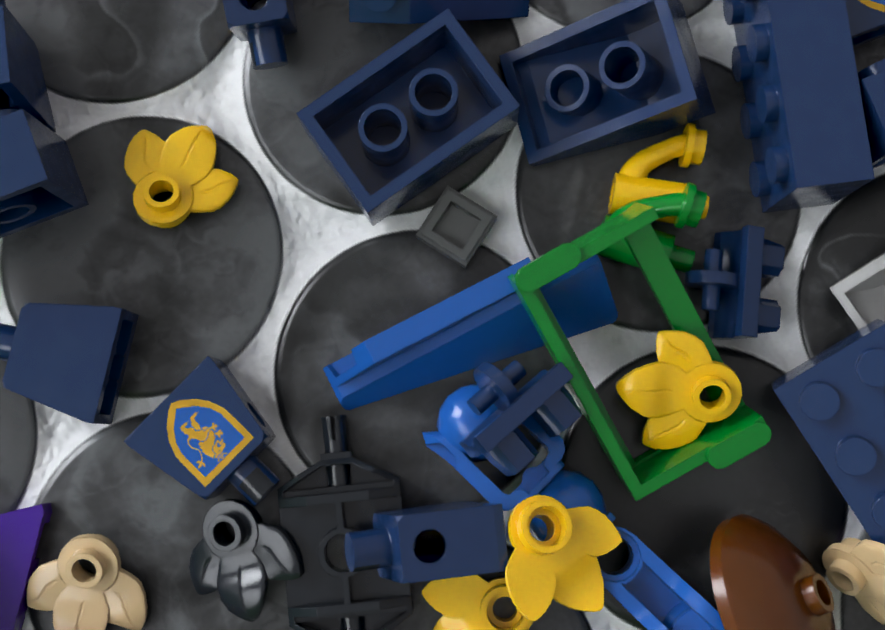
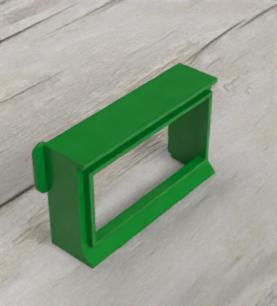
[507,202,772,501]

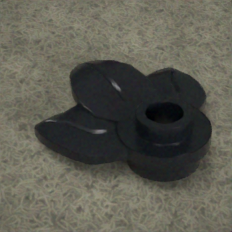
[189,499,303,622]

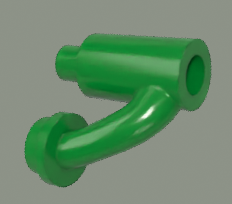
[597,182,707,273]

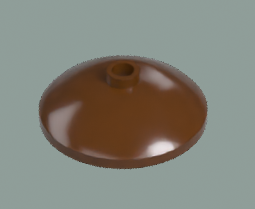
[710,514,835,630]

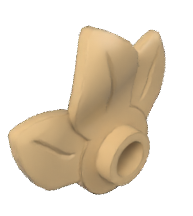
[26,534,148,630]
[822,538,885,625]

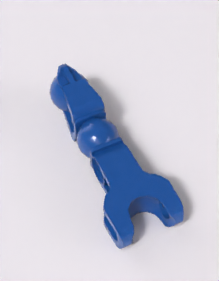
[422,384,725,630]

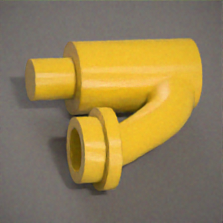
[608,123,709,224]

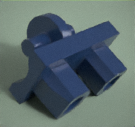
[685,225,785,340]
[459,360,582,476]

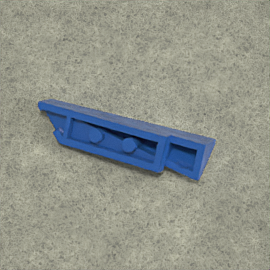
[323,254,618,410]

